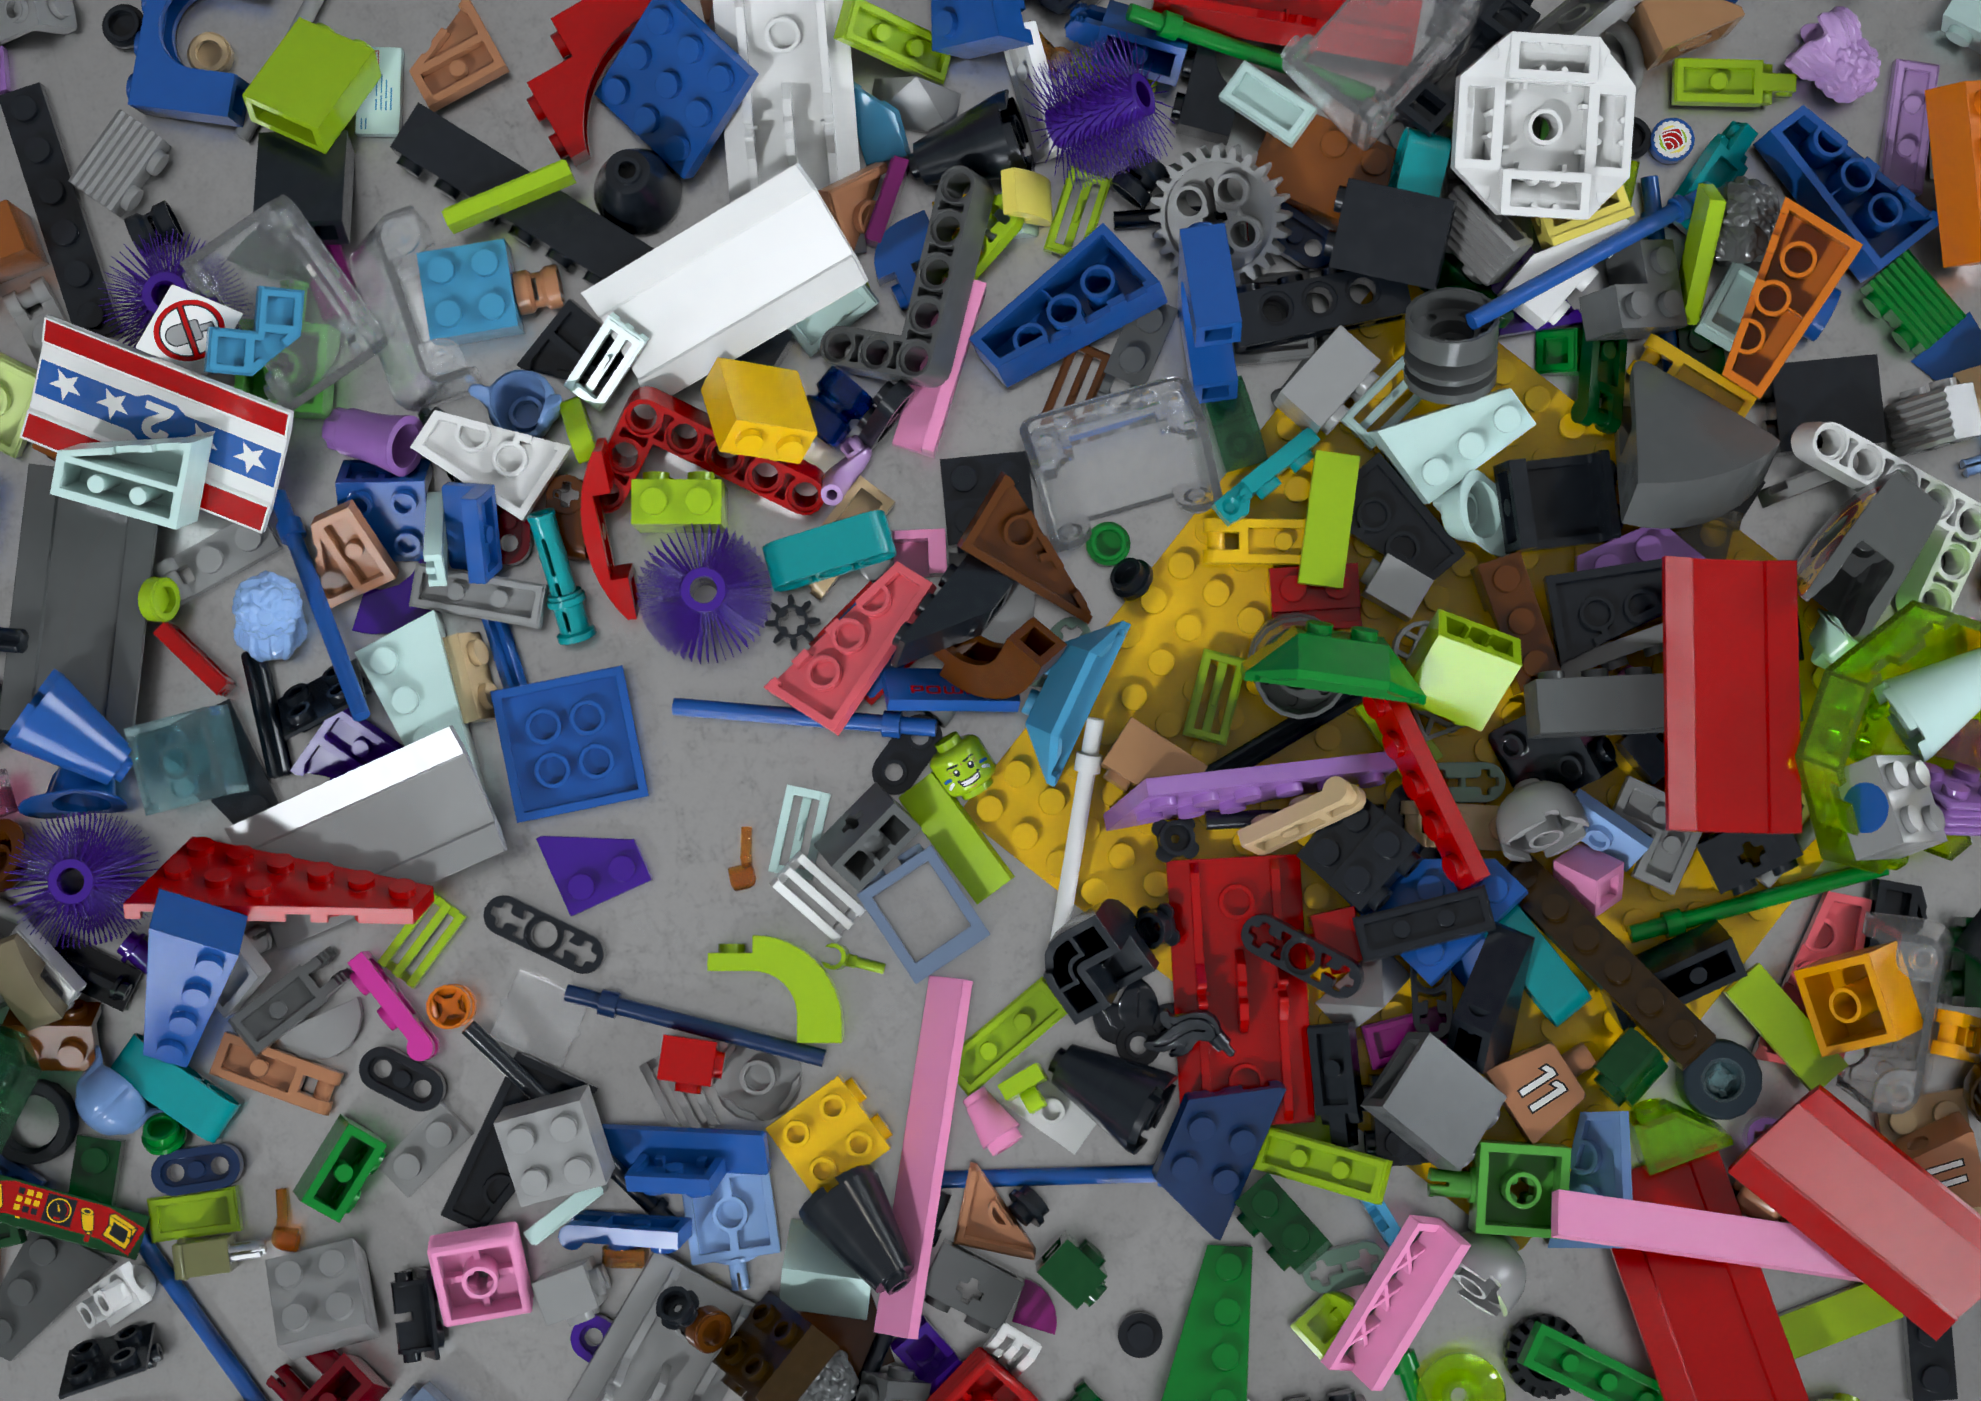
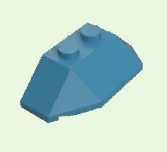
[1021,621,1131,787]

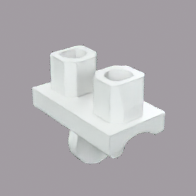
[76,1261,156,1329]

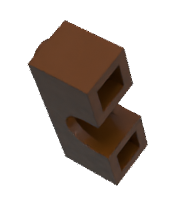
[1470,551,1561,696]

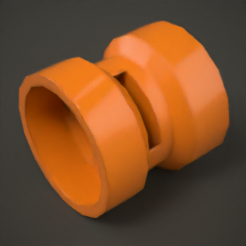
[426,984,477,1029]

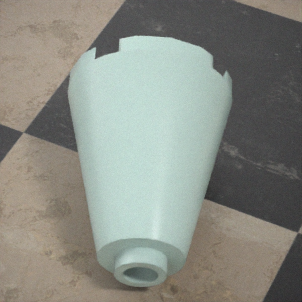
[1873,648,1981,763]

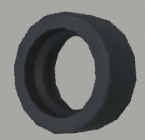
[0,1079,79,1165]

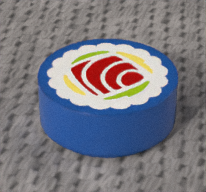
[1649,118,1695,164]

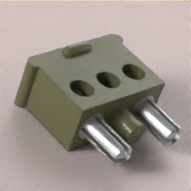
[171,1232,268,1281]

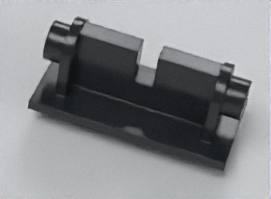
[52,933,142,1012]
[390,1267,445,1363]

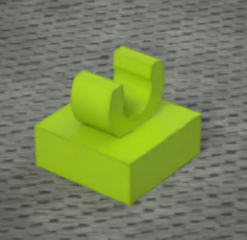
[997,1063,1049,1114]

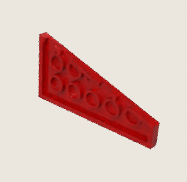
[123,836,434,924]

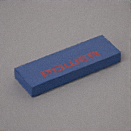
[881,668,1021,712]

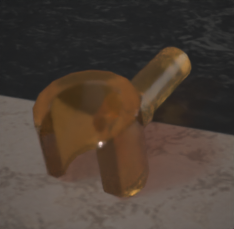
[1028,20,1072,75]
[728,827,756,891]
[271,1188,301,1252]

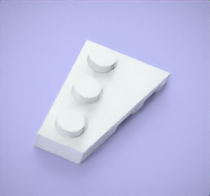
[410,410,572,522]

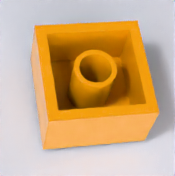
[1793,940,1925,1057]

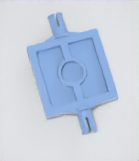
[682,1171,782,1291]

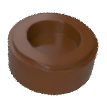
[685,1305,732,1354]

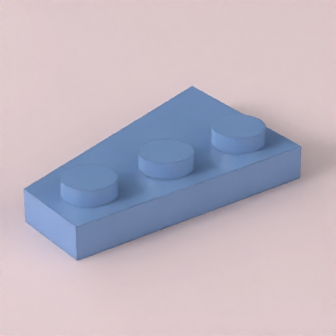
[1548,1111,1633,1248]

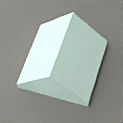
[779,1218,871,1320]

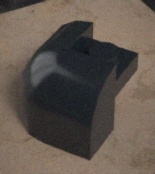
[1043,898,1159,1025]

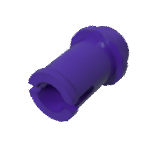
[117,931,148,975]

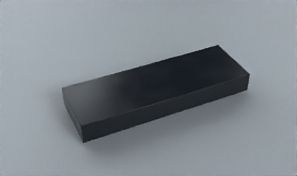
[1352,885,1496,963]

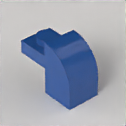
[874,210,930,311]

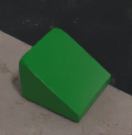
[1535,328,1582,376]

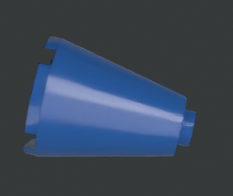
[3,669,136,785]

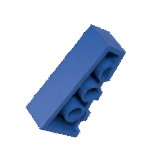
[1753,105,1939,283]

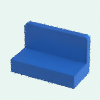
[441,482,503,584]

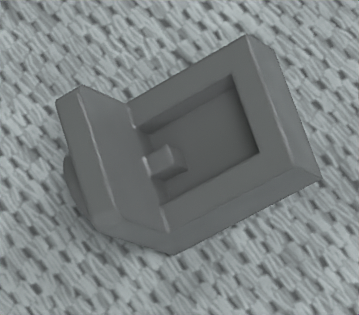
[856,1366,931,1401]

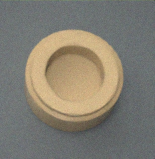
[187,32,234,72]

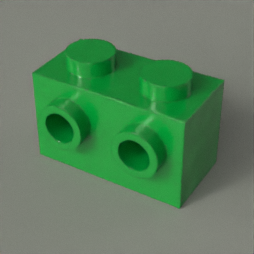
[293,1114,387,1223]

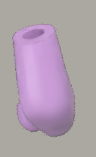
[821,435,872,506]

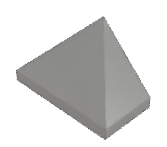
[872,76,961,134]
[1315,956,1410,1028]

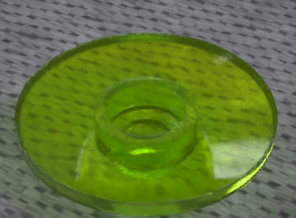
[1416,1352,1506,1401]

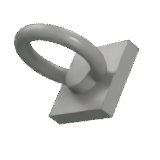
[1530,0,1644,97]

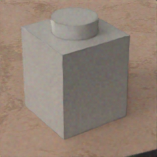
[1360,553,1434,622]

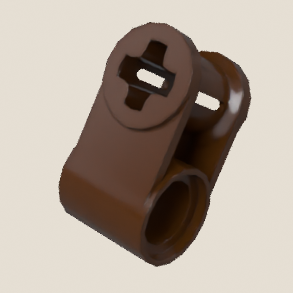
[545,474,589,562]

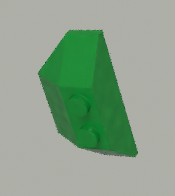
[1240,620,1427,705]

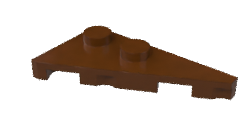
[957,471,1093,624]

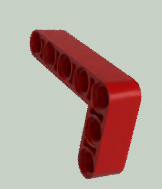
[600,386,824,515]

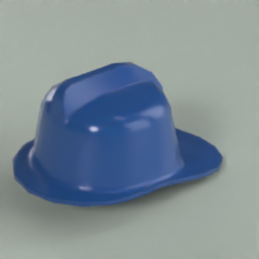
[18,767,128,819]

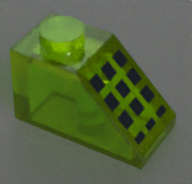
[1629,1099,1734,1175]

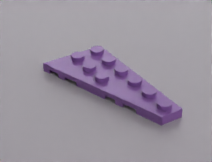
[1103,752,1398,831]

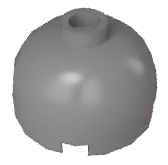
[1496,778,1589,862]
[1453,1230,1527,1317]

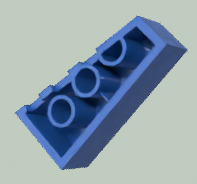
[931,0,1034,59]
[969,223,1168,388]
[143,889,248,1068]

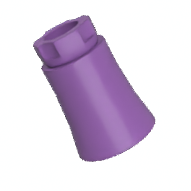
[322,407,423,477]

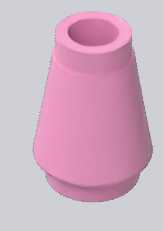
[963,1087,1023,1157]

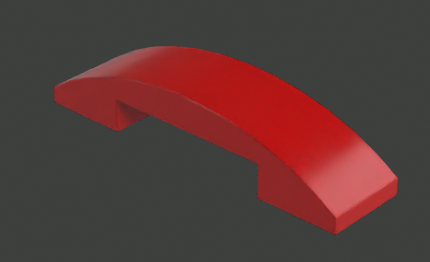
[580,437,641,620]

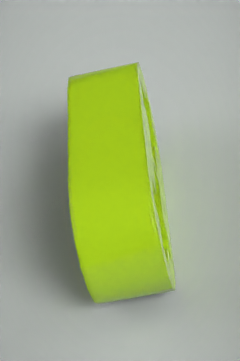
[560,396,596,464]

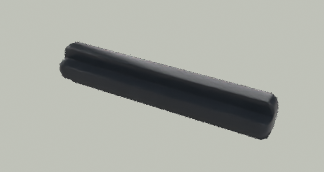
[241,651,292,779]

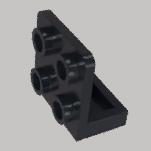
[1488,714,1618,792]

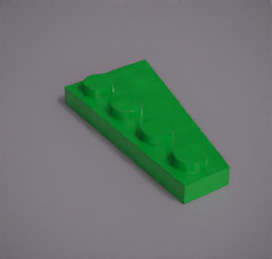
[1161,1245,1253,1401]

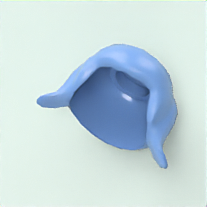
[468,370,562,438]
[75,1045,164,1136]

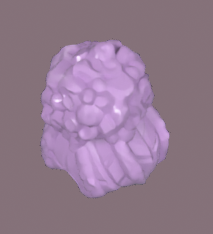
[1784,6,1881,103]

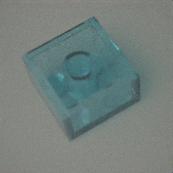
[124,704,249,816]

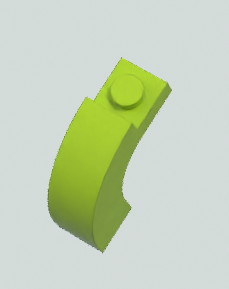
[707,935,844,1043]

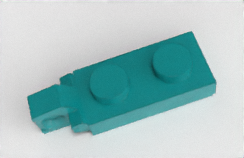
[1673,121,1759,236]
[1211,427,1321,527]

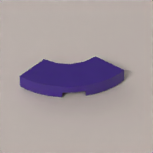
[352,559,450,635]

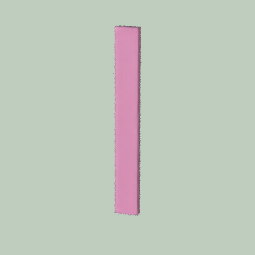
[874,975,973,1340]
[1551,1189,1863,1282]

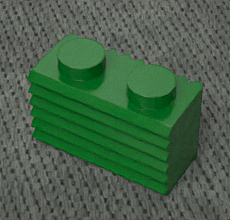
[1860,249,1966,355]

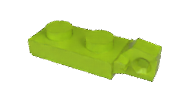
[1671,58,1797,107]

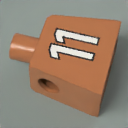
[1483,1041,1596,1144]
[1894,1111,1981,1208]

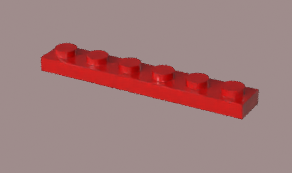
[1363,697,1491,891]

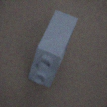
[857,843,990,984]

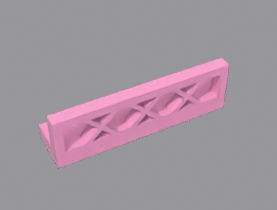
[892,277,987,458]
[1321,1215,1471,1391]

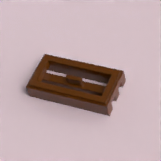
[1039,345,1111,438]

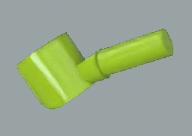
[821,943,886,974]

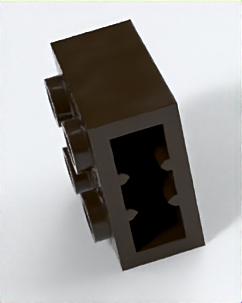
[712,1291,840,1401]

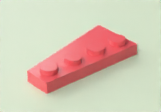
[763,561,937,736]
[1752,891,1872,1075]

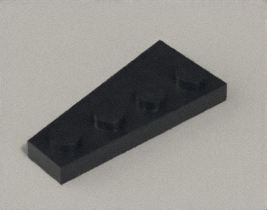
[440,1050,598,1229]

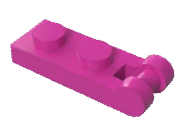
[347,951,440,1061]

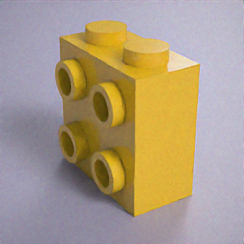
[701,357,818,464]
[765,1074,893,1194]

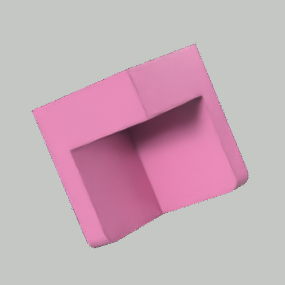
[892,528,947,578]
[1553,843,1624,917]

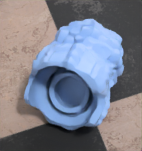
[232,570,308,662]

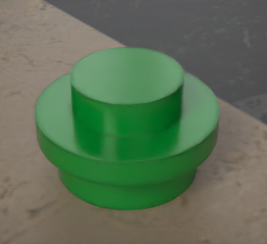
[1086,522,1130,566]
[141,1113,187,1155]

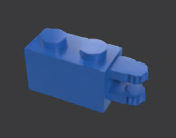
[1064,0,1189,87]

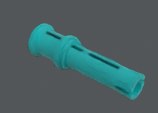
[527,508,597,645]

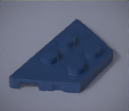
[1152,1080,1286,1241]

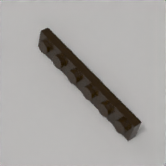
[1504,854,1716,1071]

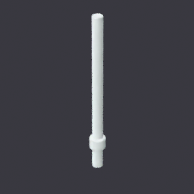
[1044,717,1105,979]

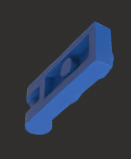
[558,1210,692,1254]

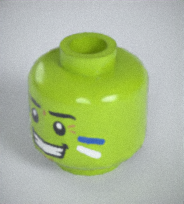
[930,731,996,800]

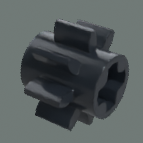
[765,594,821,651]

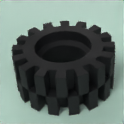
[1503,1313,1585,1399]

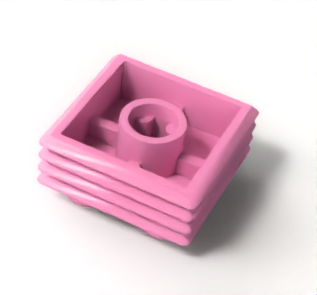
[427,1221,534,1327]

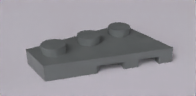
[0,1232,118,1361]

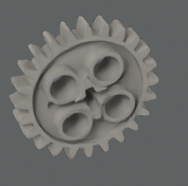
[1149,142,1293,287]

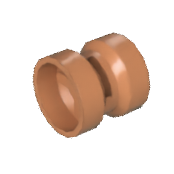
[512,264,565,316]

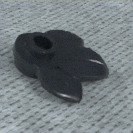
[1092,978,1174,1065]

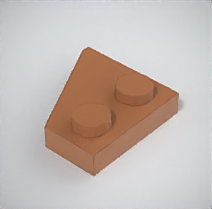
[311,499,399,608]

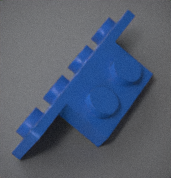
[602,1124,771,1198]

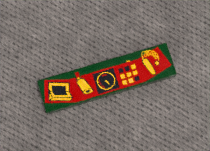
[0,1174,150,1260]

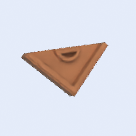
[818,162,888,251]
[953,1162,1036,1260]

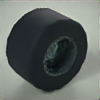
[1676,1039,1762,1120]

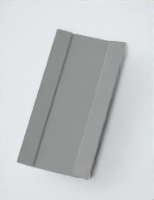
[224,726,508,951]
[567,1253,755,1401]

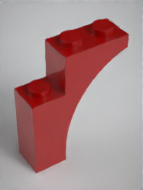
[526,0,651,167]

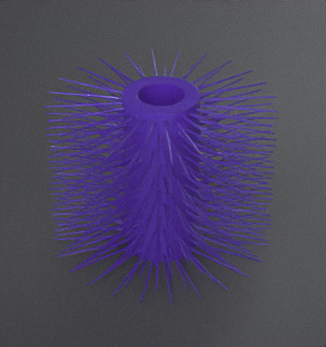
[1024,31,1175,190]
[98,229,252,374]
[636,523,772,664]
[4,811,159,949]

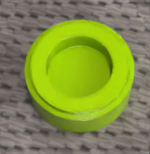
[138,577,181,622]

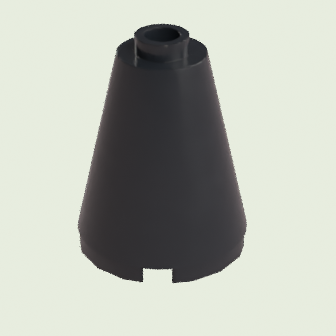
[908,89,1035,185]
[594,148,682,236]
[1048,1044,1178,1155]
[799,1164,914,1295]

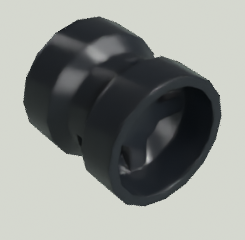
[1110,148,1170,210]
[124,200,185,258]

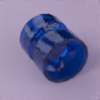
[806,366,874,450]

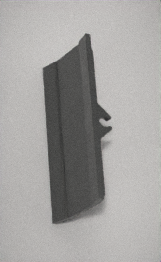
[0,463,158,743]

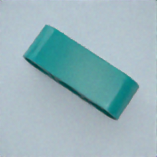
[1388,127,1451,197]
[762,510,897,592]
[1484,905,1592,1027]
[110,1033,241,1143]

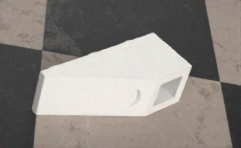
[1497,219,1630,330]

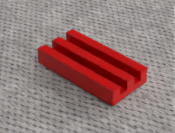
[153,622,236,697]

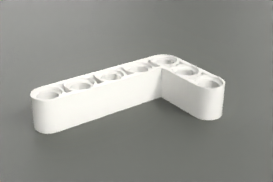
[1791,422,1981,622]

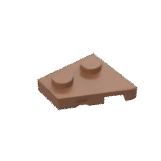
[409,0,509,112]

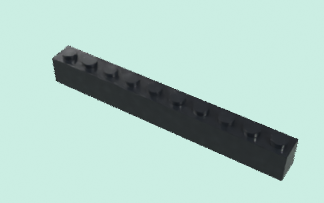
[390,102,796,367]

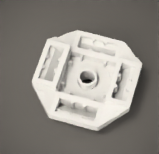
[1450,31,1636,220]

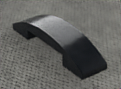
[1395,0,1541,137]

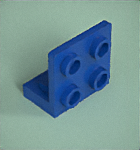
[335,458,433,561]

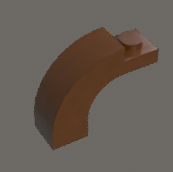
[933,616,1067,699]

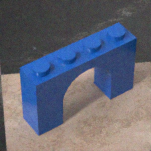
[126,0,250,127]
[1177,222,1242,405]

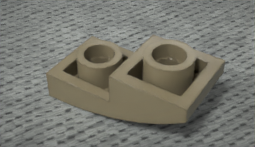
[0,933,68,1031]

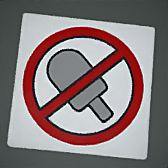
[136,285,243,376]

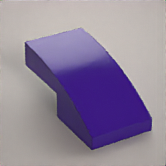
[890,1315,964,1395]

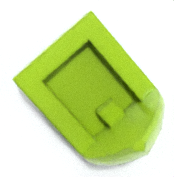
[1290,1291,1356,1360]

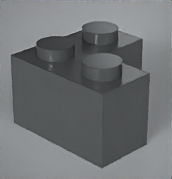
[1579,239,1688,341]

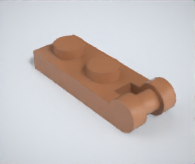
[209,1031,344,1116]

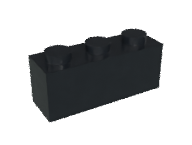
[1599,919,1747,1032]

